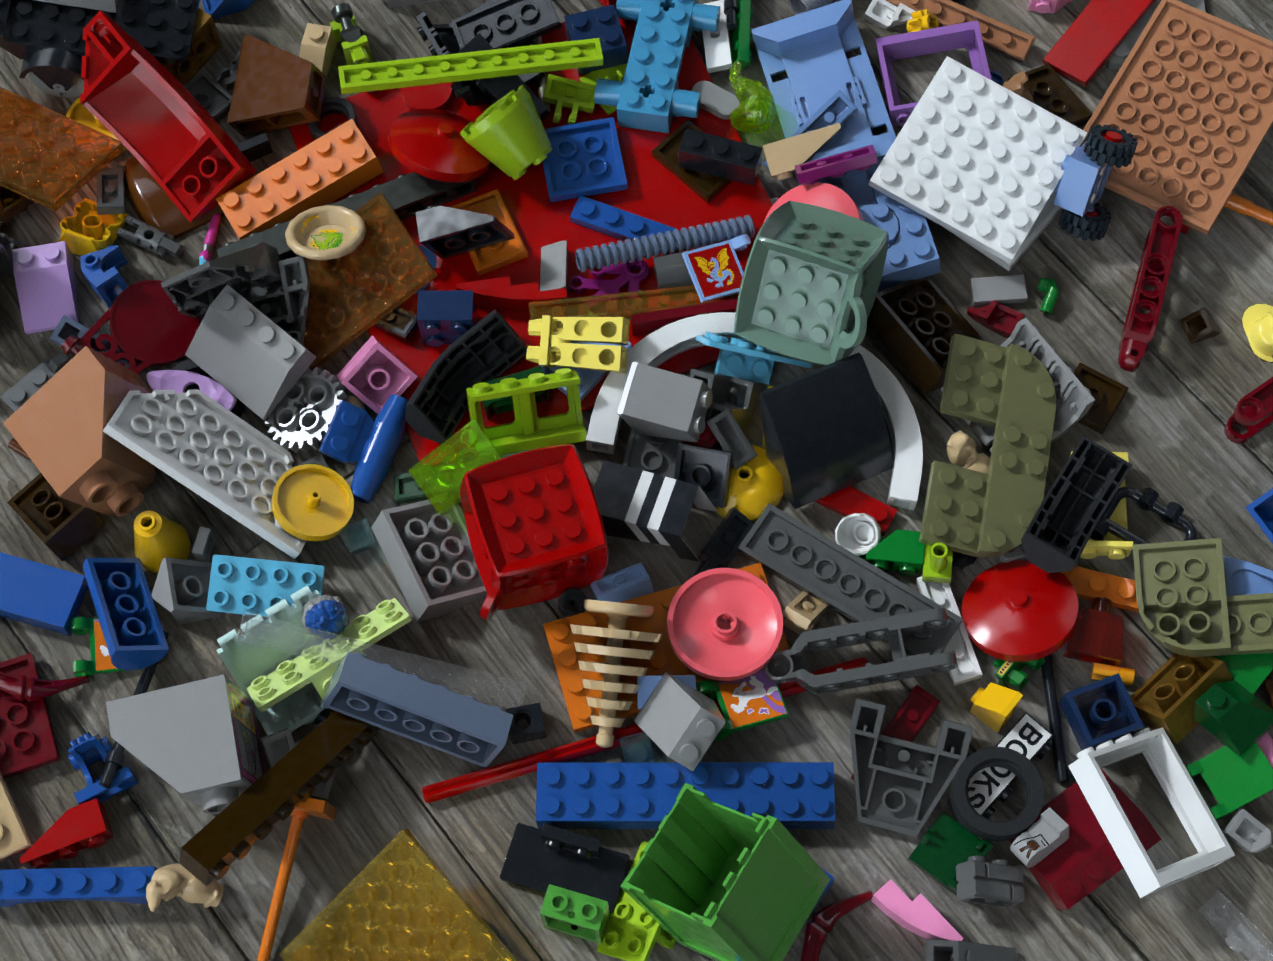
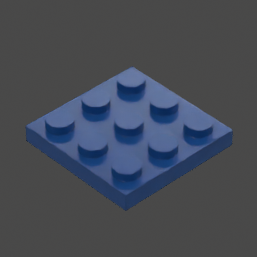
[542,117,628,202]

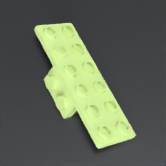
[246,598,412,713]

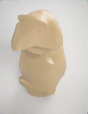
[946,430,990,474]
[146,863,224,912]

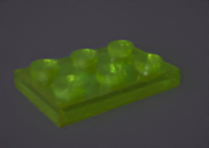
[408,419,503,515]

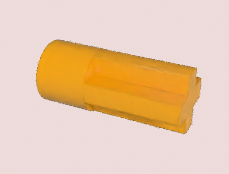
[1091,662,1135,686]

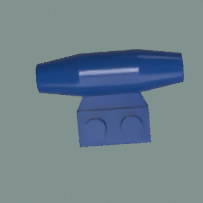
[319,394,409,504]

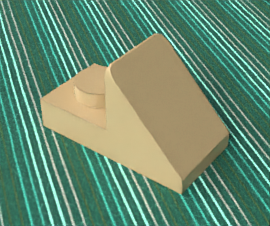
[783,591,828,635]

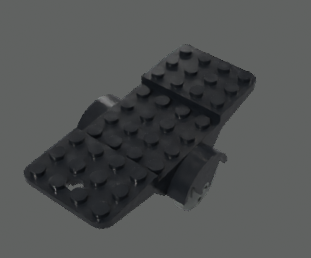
[0,0,200,98]

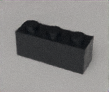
[679,128,763,186]

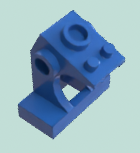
[80,245,128,309]
[68,732,139,805]

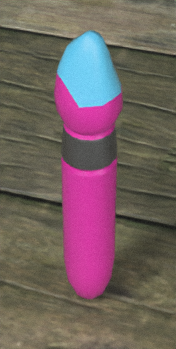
[199,213,221,265]

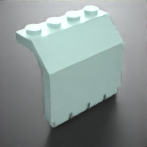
[216,585,327,735]

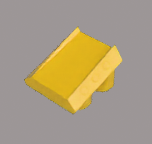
[57,198,128,256]

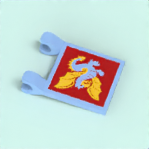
[682,234,751,303]

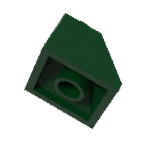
[1194,680,1273,756]

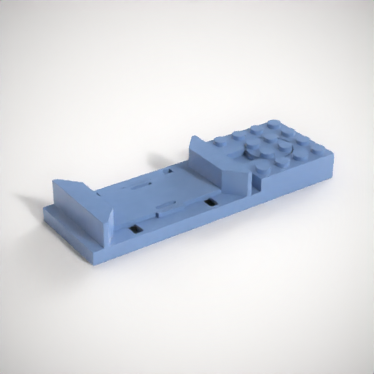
[751,0,941,292]

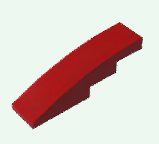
[456,276,568,312]

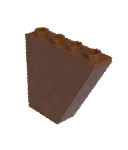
[227,35,327,136]

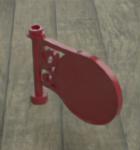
[61,280,200,374]

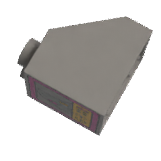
[106,674,265,815]

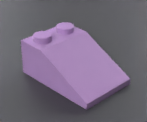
[12,241,79,334]

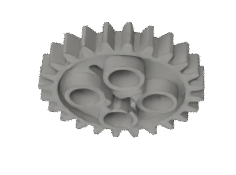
[264,367,349,453]

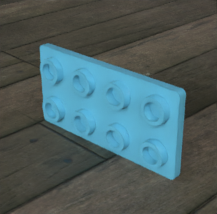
[696,332,813,385]
[206,554,325,617]

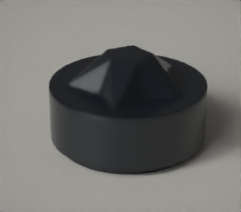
[557,588,587,617]

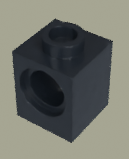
[506,703,547,744]

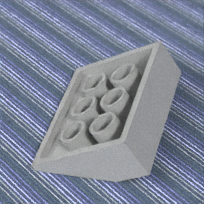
[185,285,317,421]
[371,494,487,623]

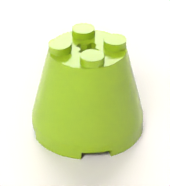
[460,85,552,180]

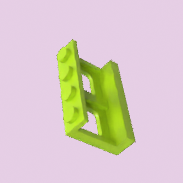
[466,368,587,459]

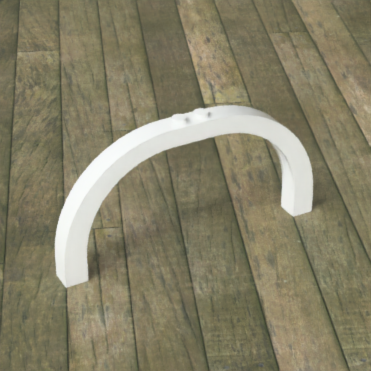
[586,312,923,511]

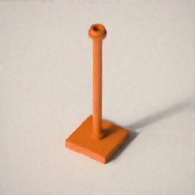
[257,798,337,961]

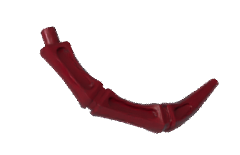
[0,671,89,702]
[800,891,873,961]

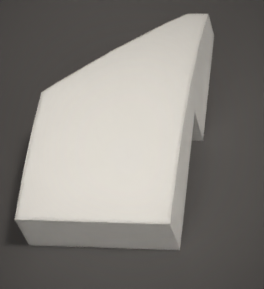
[862,0,915,29]

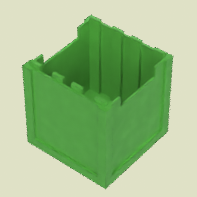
[620,783,831,961]

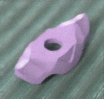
[147,370,237,412]

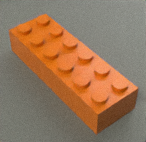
[216,119,384,240]

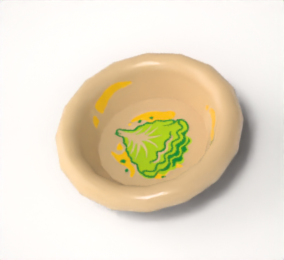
[285,205,366,260]

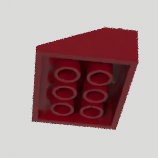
[1009,768,1162,910]

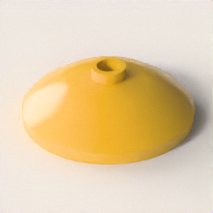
[714,445,784,522]

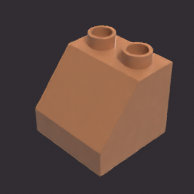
[3,346,155,518]

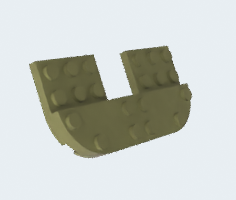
[919,333,1056,558]
[1133,538,1273,657]

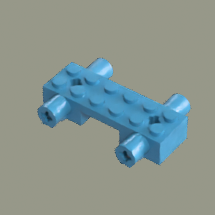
[594,0,720,133]

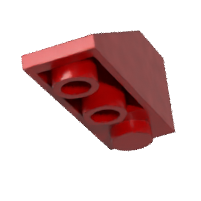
[19,798,114,869]

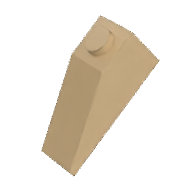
[299,23,337,79]
[763,123,841,181]

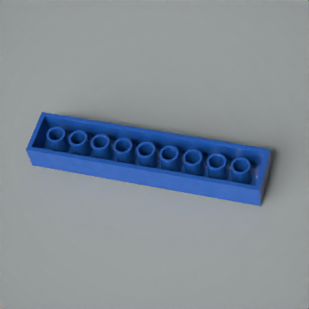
[536,762,835,829]

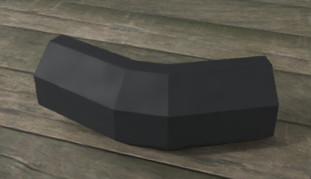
[405,309,527,444]
[1021,435,1133,573]

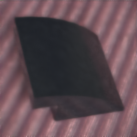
[759,352,893,509]

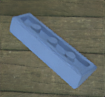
[763,89,858,182]

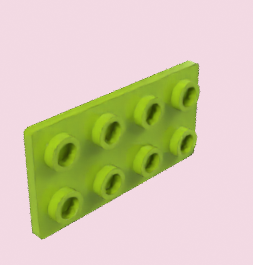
[597,841,676,961]

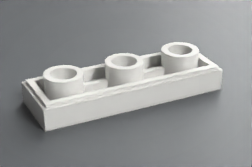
[702,0,733,73]

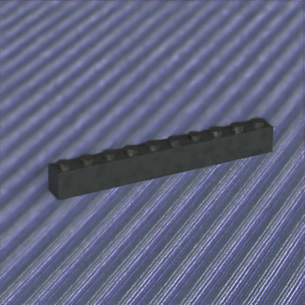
[216,172,478,261]

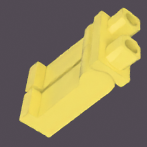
[526,315,630,374]

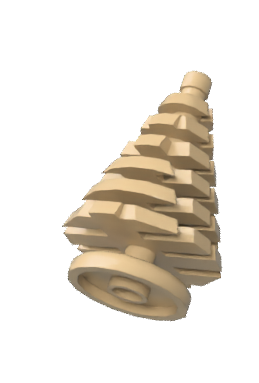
[570,599,663,748]

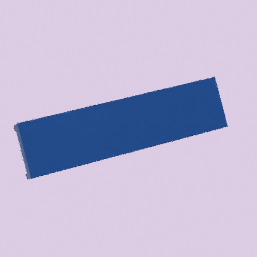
[0,552,89,636]

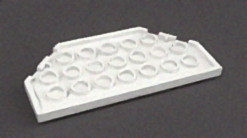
[103,389,306,559]

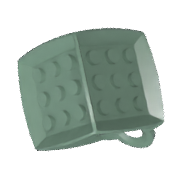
[734,201,889,366]

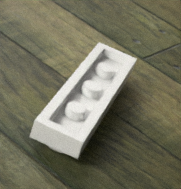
[916,576,983,686]

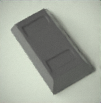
[706,408,757,470]

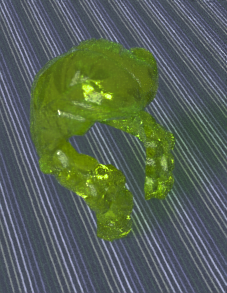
[729,61,776,134]

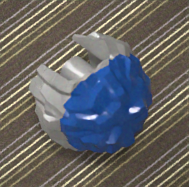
[301,595,348,640]

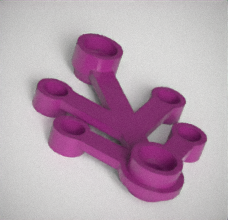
[562,259,649,317]

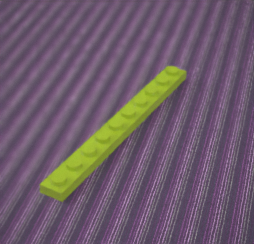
[338,38,603,94]

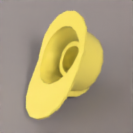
[1242,304,1273,362]

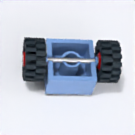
[1053,125,1138,241]

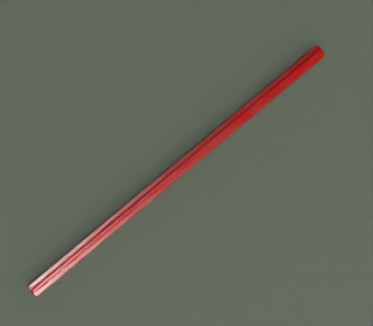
[422,657,867,803]

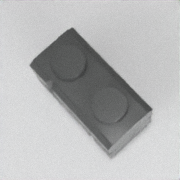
[956,856,1024,907]

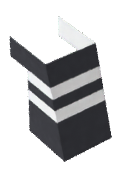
[593,460,718,562]

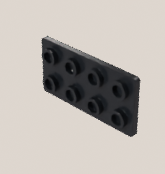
[500,823,630,913]

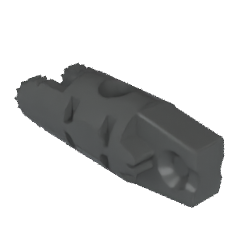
[116,215,184,259]

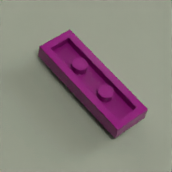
[795,145,878,185]

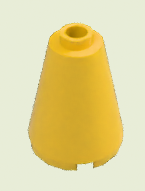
[134,510,191,573]

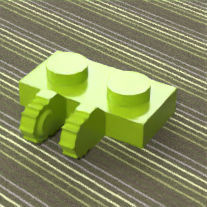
[542,74,596,125]

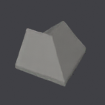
[151,557,222,625]

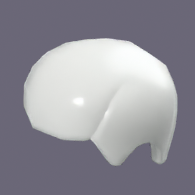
[835,513,881,556]

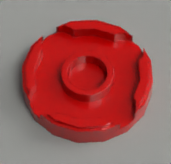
[401,82,453,110]

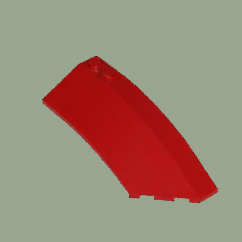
[80,11,257,223]

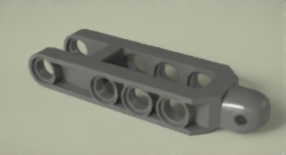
[765,608,958,695]

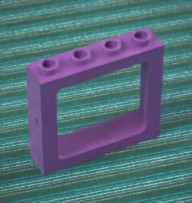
[876,20,992,127]

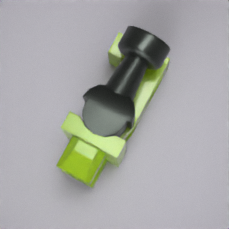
[329,3,373,65]

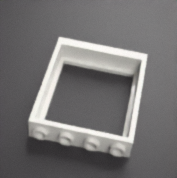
[1068,727,1235,898]

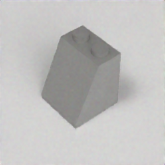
[617,362,713,443]
[634,672,726,771]

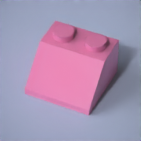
[336,335,418,414]

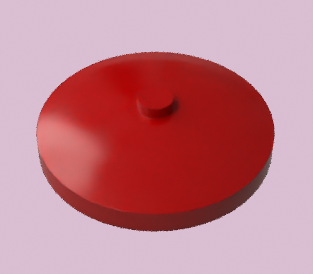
[388,109,491,182]
[962,560,1079,662]

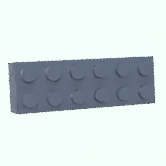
[322,651,513,768]

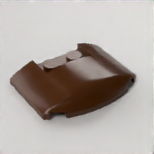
[124,157,225,239]

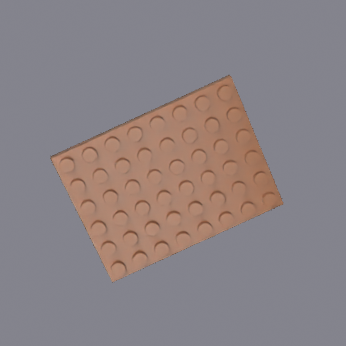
[1080,0,1273,235]

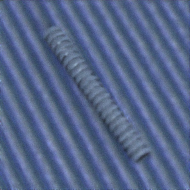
[575,215,755,272]

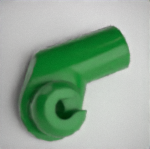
[1037,277,1059,315]

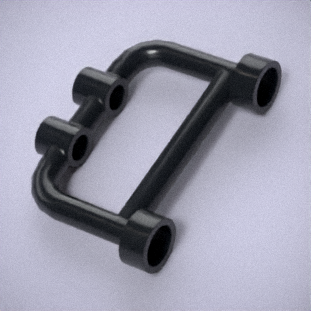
[1090,487,1197,545]

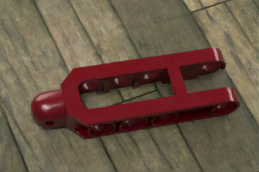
[1118,206,1183,373]
[1224,377,1273,444]

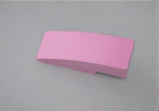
[871,879,964,941]

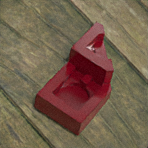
[967,300,1025,339]

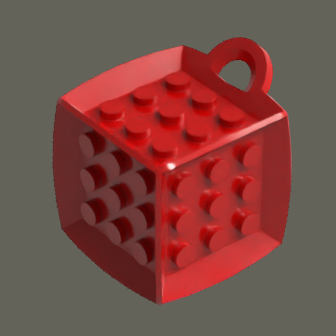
[460,444,609,621]

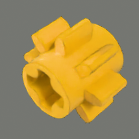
[907,9,939,33]

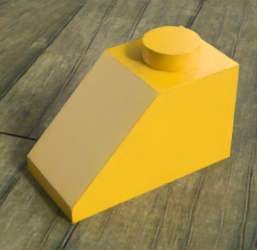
[970,682,1023,733]

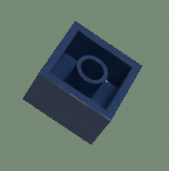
[564,4,628,75]
[417,290,478,347]
[1059,673,1144,751]

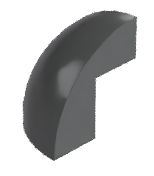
[690,369,764,428]

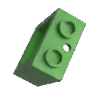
[540,884,611,944]

